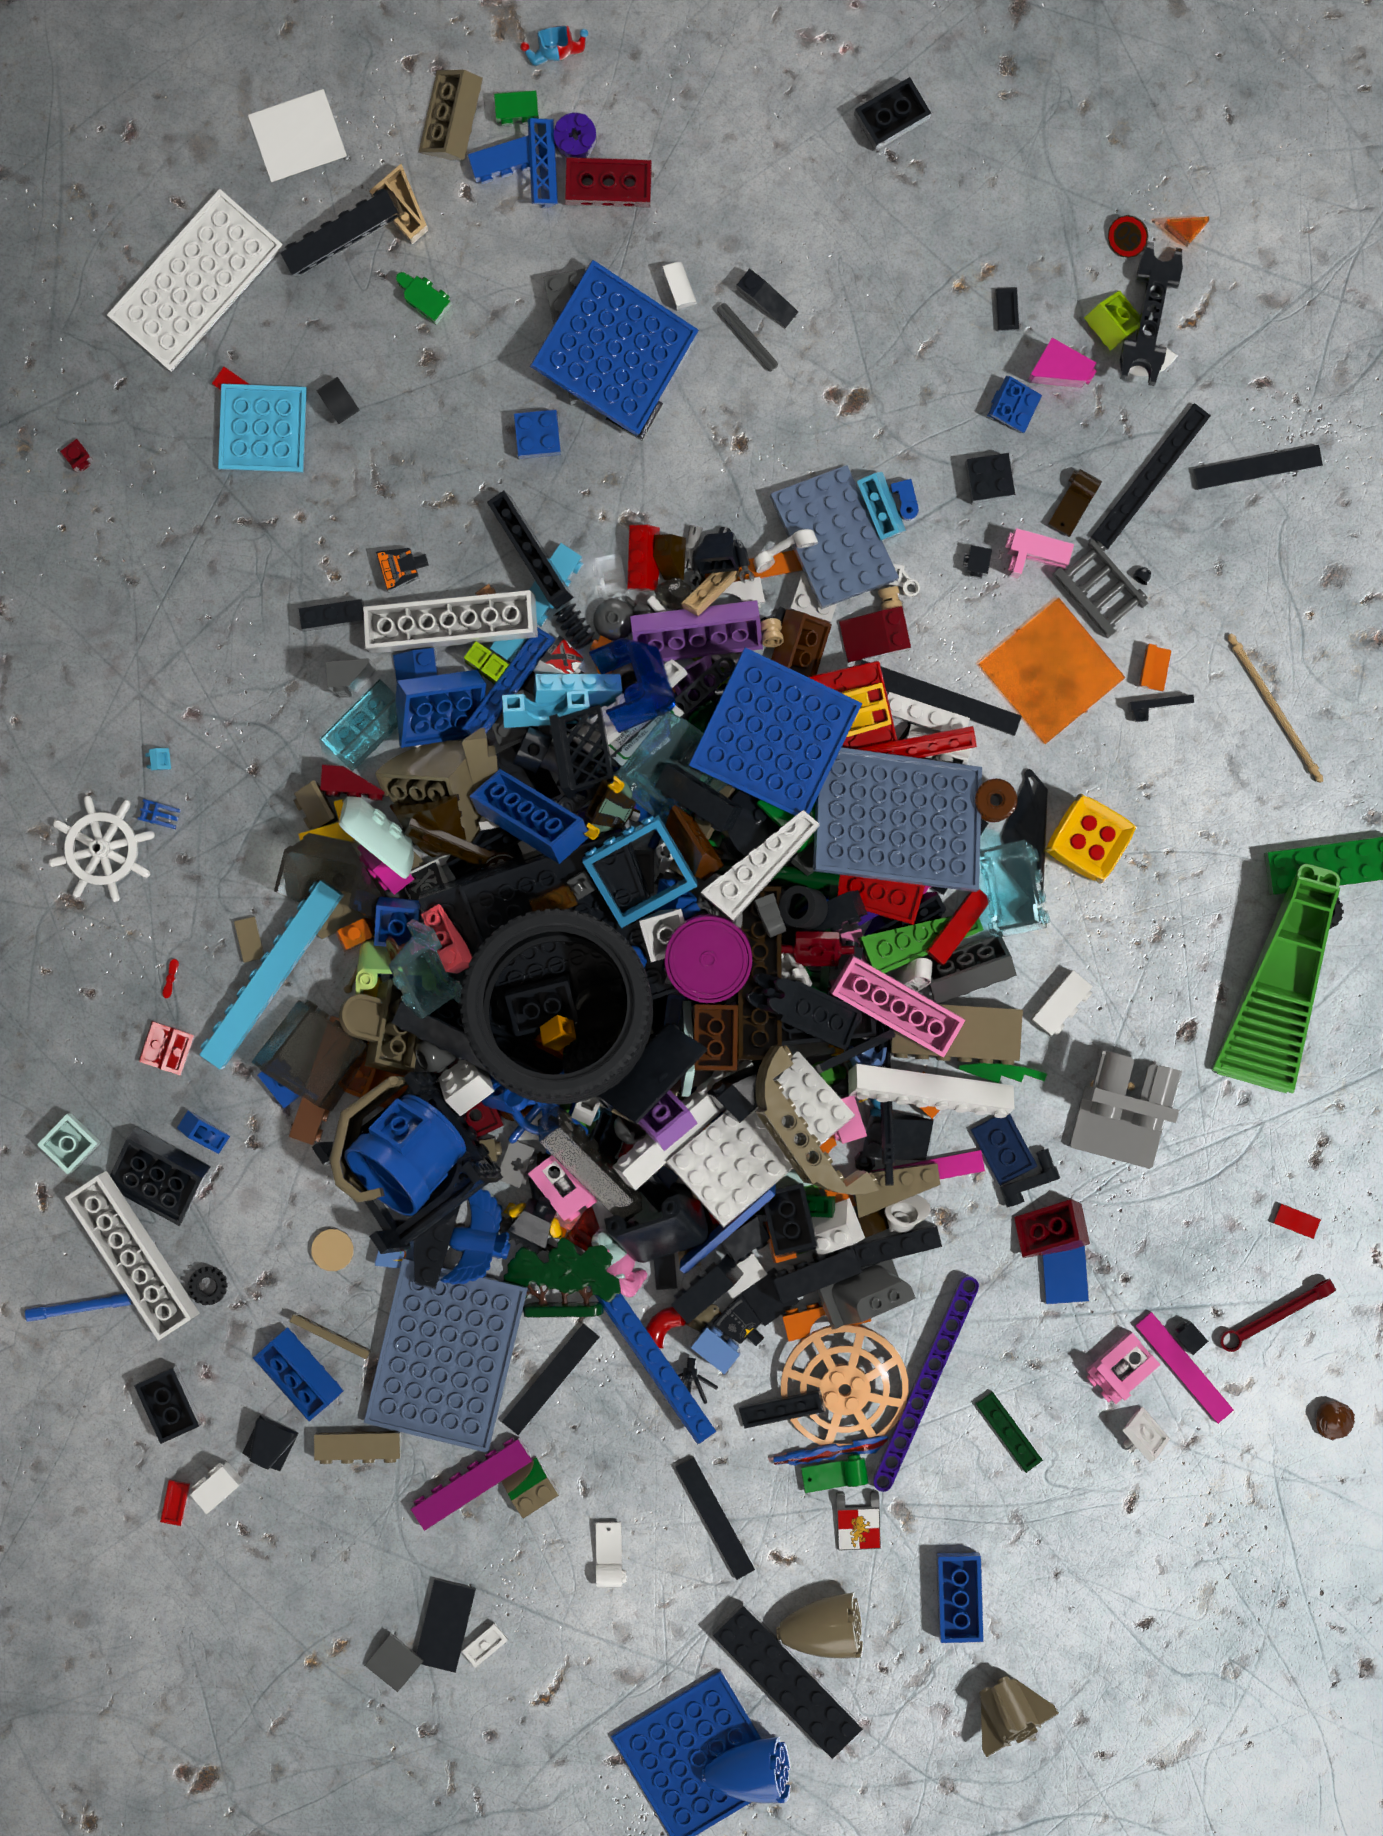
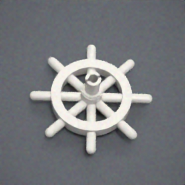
[48,796,155,902]

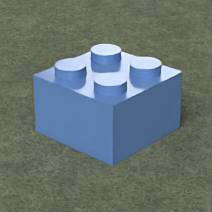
[691,1324,740,1374]

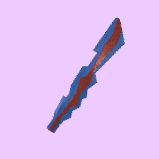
[773,1436,888,1466]

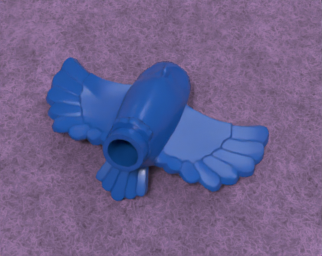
[440,1189,511,1285]

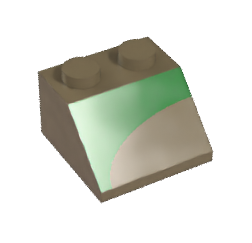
[501,1456,560,1519]

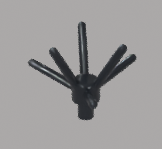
[678,1358,718,1404]

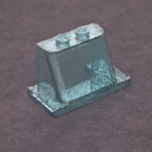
[389,919,462,1019]

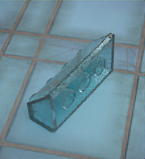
[320,679,398,772]

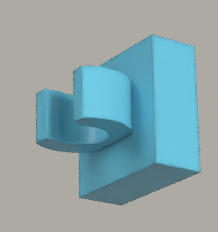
[145,748,171,770]

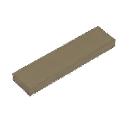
[290,1313,371,1359]

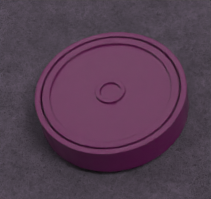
[665,914,752,1003]

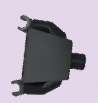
[689,527,755,586]

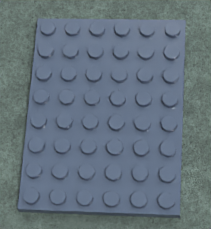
[813,748,982,892]
[364,1257,528,1453]

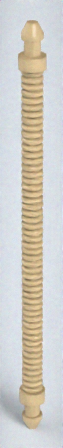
[1228,633,1324,783]

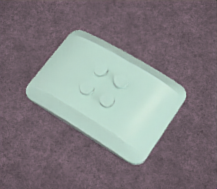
[339,796,414,879]

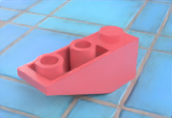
[421,904,472,974]

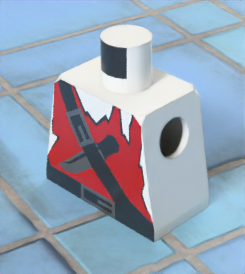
[533,635,585,674]

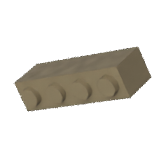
[314,1431,402,1464]

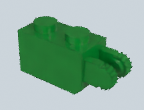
[396,272,452,325]

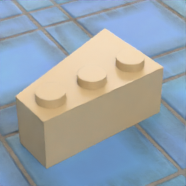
[369,164,428,244]

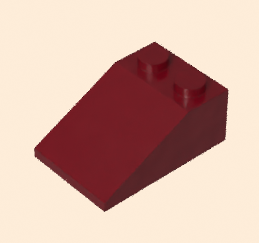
[839,606,911,663]
[1014,1199,1090,1258]

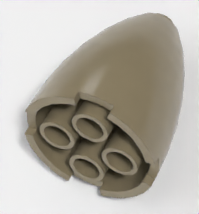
[776,1593,863,1659]

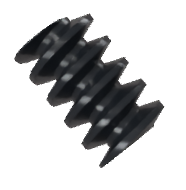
[553,603,595,651]

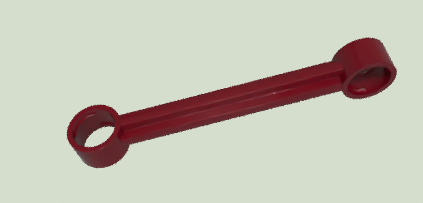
[1219,1278,1337,1352]

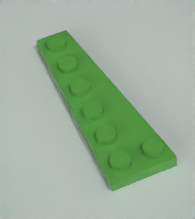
[858,916,984,973]

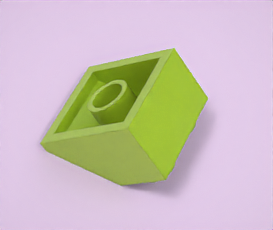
[1084,290,1140,351]

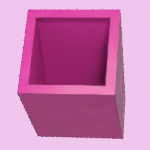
[1027,337,1097,388]

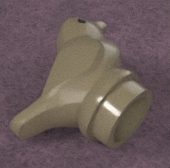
[686,1304,721,1332]

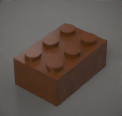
[692,1004,738,1071]

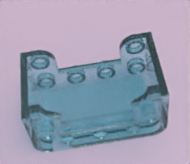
[980,840,1050,938]

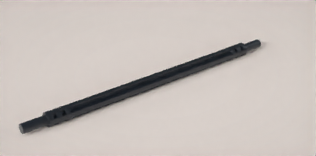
[877,972,895,1186]

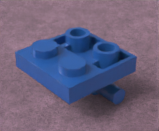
[987,376,1042,433]

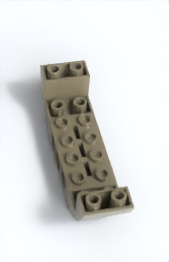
[755,1046,880,1195]

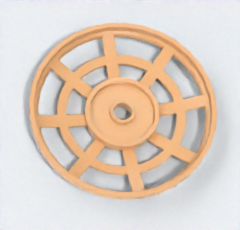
[781,1324,908,1449]

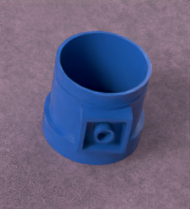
[345,1094,466,1216]

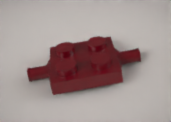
[781,931,854,966]

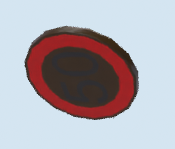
[1108,215,1149,258]

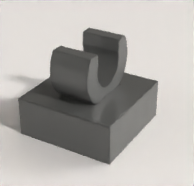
[567,869,597,900]

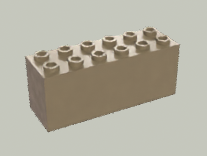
[890,1005,1023,1065]

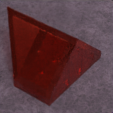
[565,1206,600,1251]

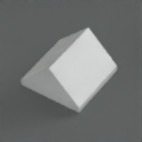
[639,908,684,962]

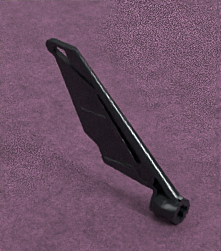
[1001,769,1048,930]

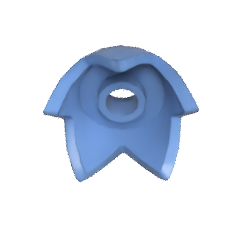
[848,1039,887,1067]

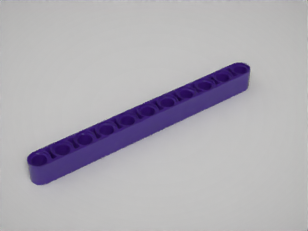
[873,1275,979,1492]

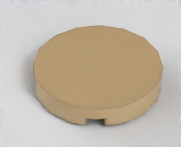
[311,1229,354,1271]

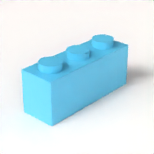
[857,472,906,540]

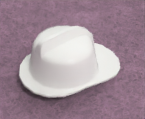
[885,1195,931,1233]

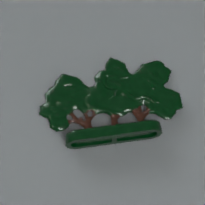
[503,1237,621,1318]

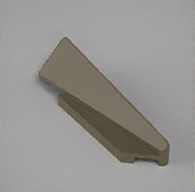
[462,728,498,791]

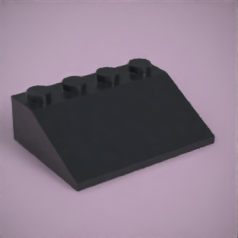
[110,1127,211,1226]

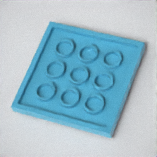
[218,384,307,473]

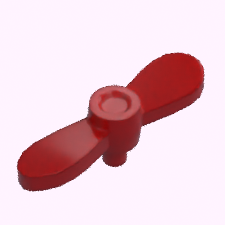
[162,959,179,998]

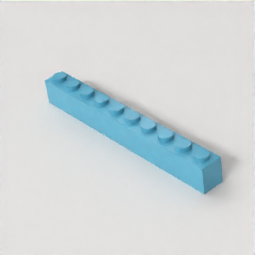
[200,880,344,1070]

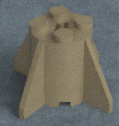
[979,1676,1059,1757]

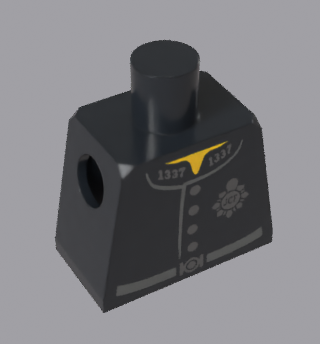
[712,1294,764,1346]

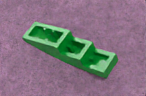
[957,1063,1047,1083]

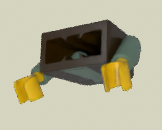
[584,776,640,840]

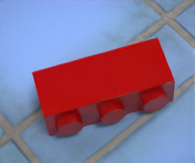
[627,525,660,592]

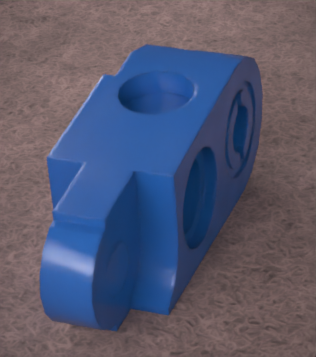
[481,1075,529,1114]

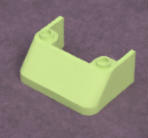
[356,940,445,1000]

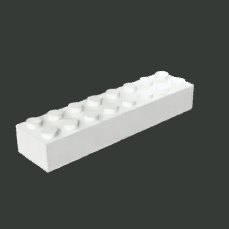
[363,590,538,653]
[65,1171,200,1341]

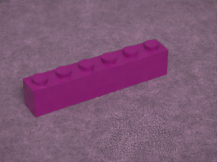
[411,1437,533,1531]

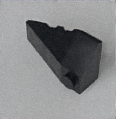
[707,1059,792,1123]

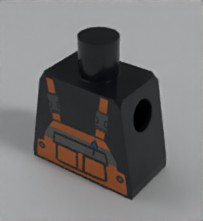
[376,548,429,593]

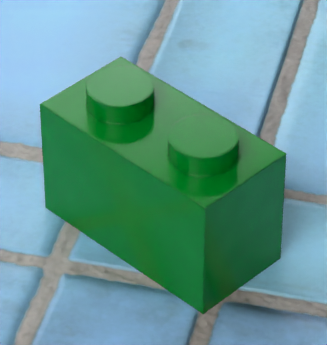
[494,90,539,126]

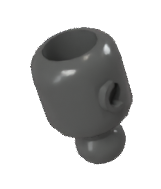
[415,1040,457,1073]

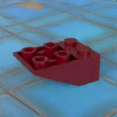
[320,764,388,801]

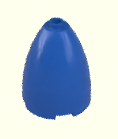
[702,1737,791,1804]

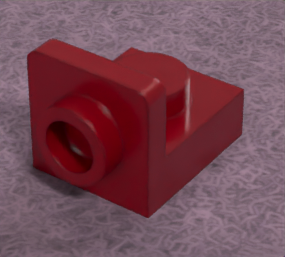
[60,439,93,472]

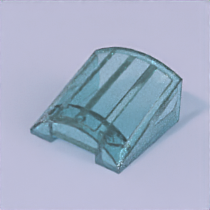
[610,712,728,825]

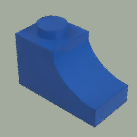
[177,1110,230,1154]

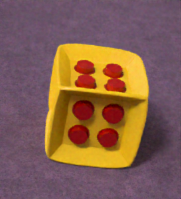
[1044,793,1137,884]

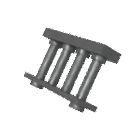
[1052,539,1148,638]

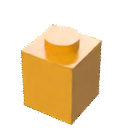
[540,1015,576,1051]

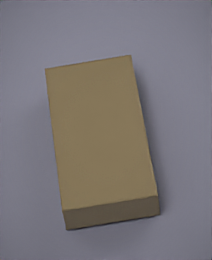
[234,917,264,963]

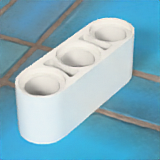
[890,958,932,992]

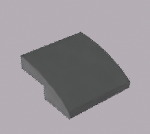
[364,1633,424,1692]

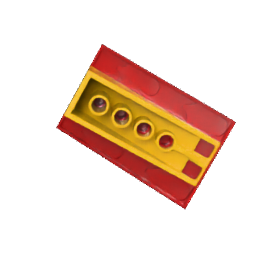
[809,661,898,749]

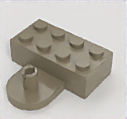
[339,980,422,1076]

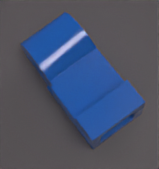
[890,479,919,521]

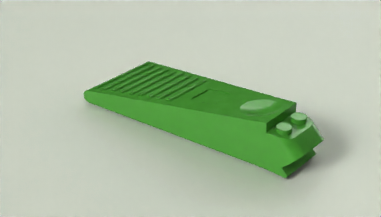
[1211,864,1340,1094]

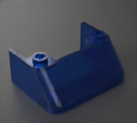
[589,638,676,733]

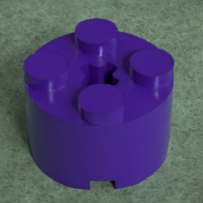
[554,113,597,158]

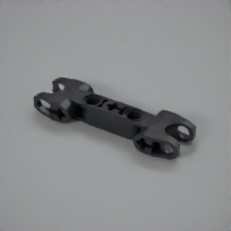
[1119,241,1183,386]

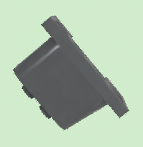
[817,1259,916,1330]

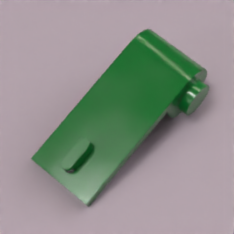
[801,1454,869,1493]

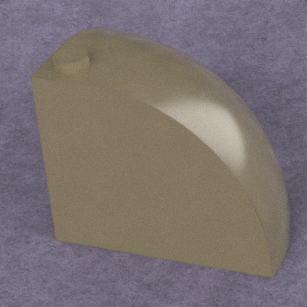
[375,740,482,843]

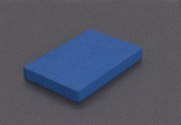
[1042,1246,1089,1304]

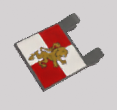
[836,1491,881,1550]

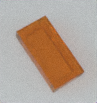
[529,884,578,911]

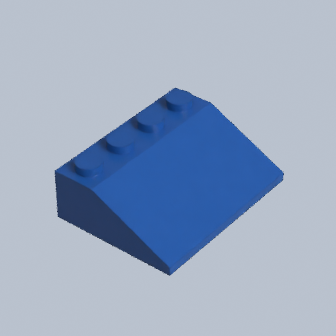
[395,670,486,748]

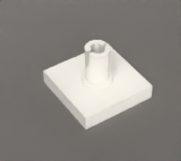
[1122,1407,1170,1463]

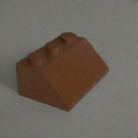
[771,609,832,677]
[665,805,724,881]

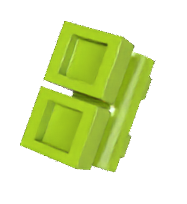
[464,641,509,684]

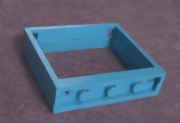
[582,815,697,928]

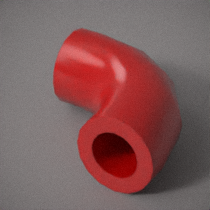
[645,1306,686,1349]

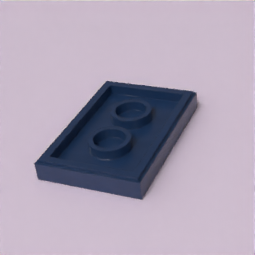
[970,1113,1038,1186]

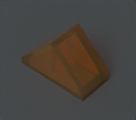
[1164,216,1209,247]

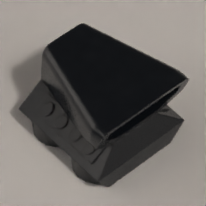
[242,1415,299,1471]

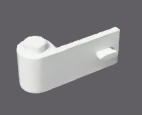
[596,1522,626,1588]

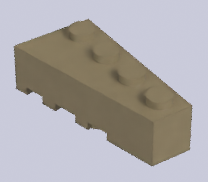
[855,1162,941,1218]

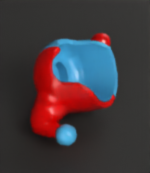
[520,26,588,66]

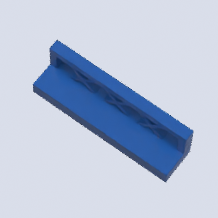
[528,118,558,208]

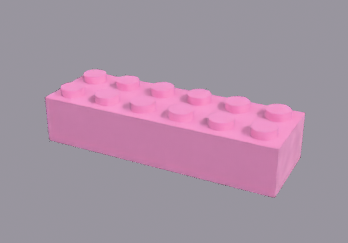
[830,955,965,1058]

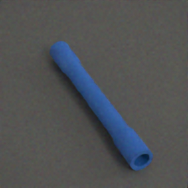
[25,1293,133,1322]

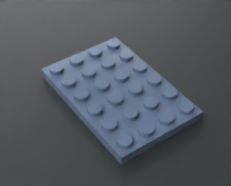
[769,465,899,609]

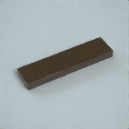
[404,818,491,868]

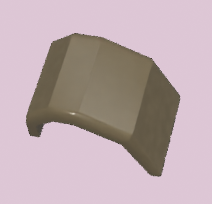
[329,1076,408,1203]

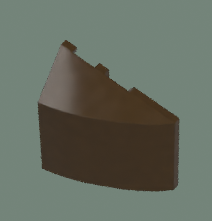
[389,794,466,857]

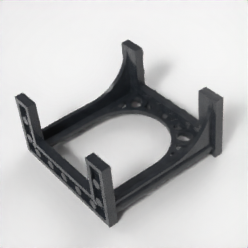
[312,1072,503,1254]

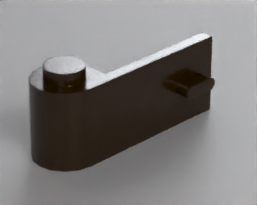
[1048,469,1102,537]

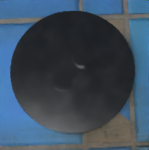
[721,790,798,866]

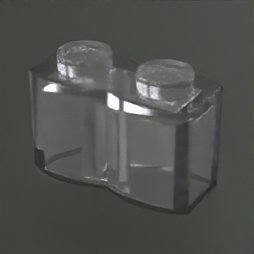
[592,553,629,601]

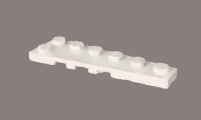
[568,659,687,758]
[701,810,820,922]

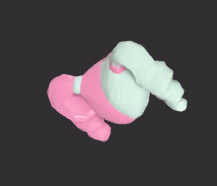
[591,1225,647,1297]

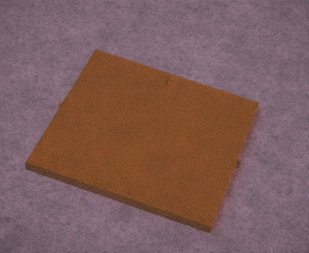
[978,598,1125,744]

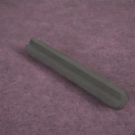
[717,302,778,372]

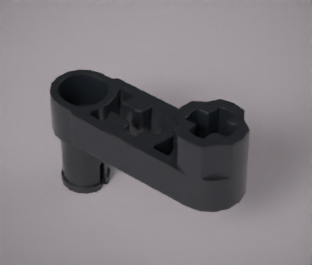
[1000,1148,1060,1208]

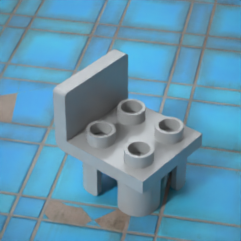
[1069,1051,1182,1169]

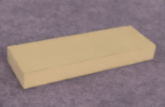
[681,571,740,616]

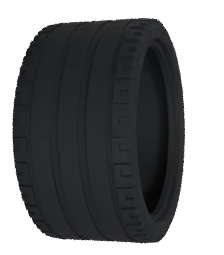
[460,909,653,1104]

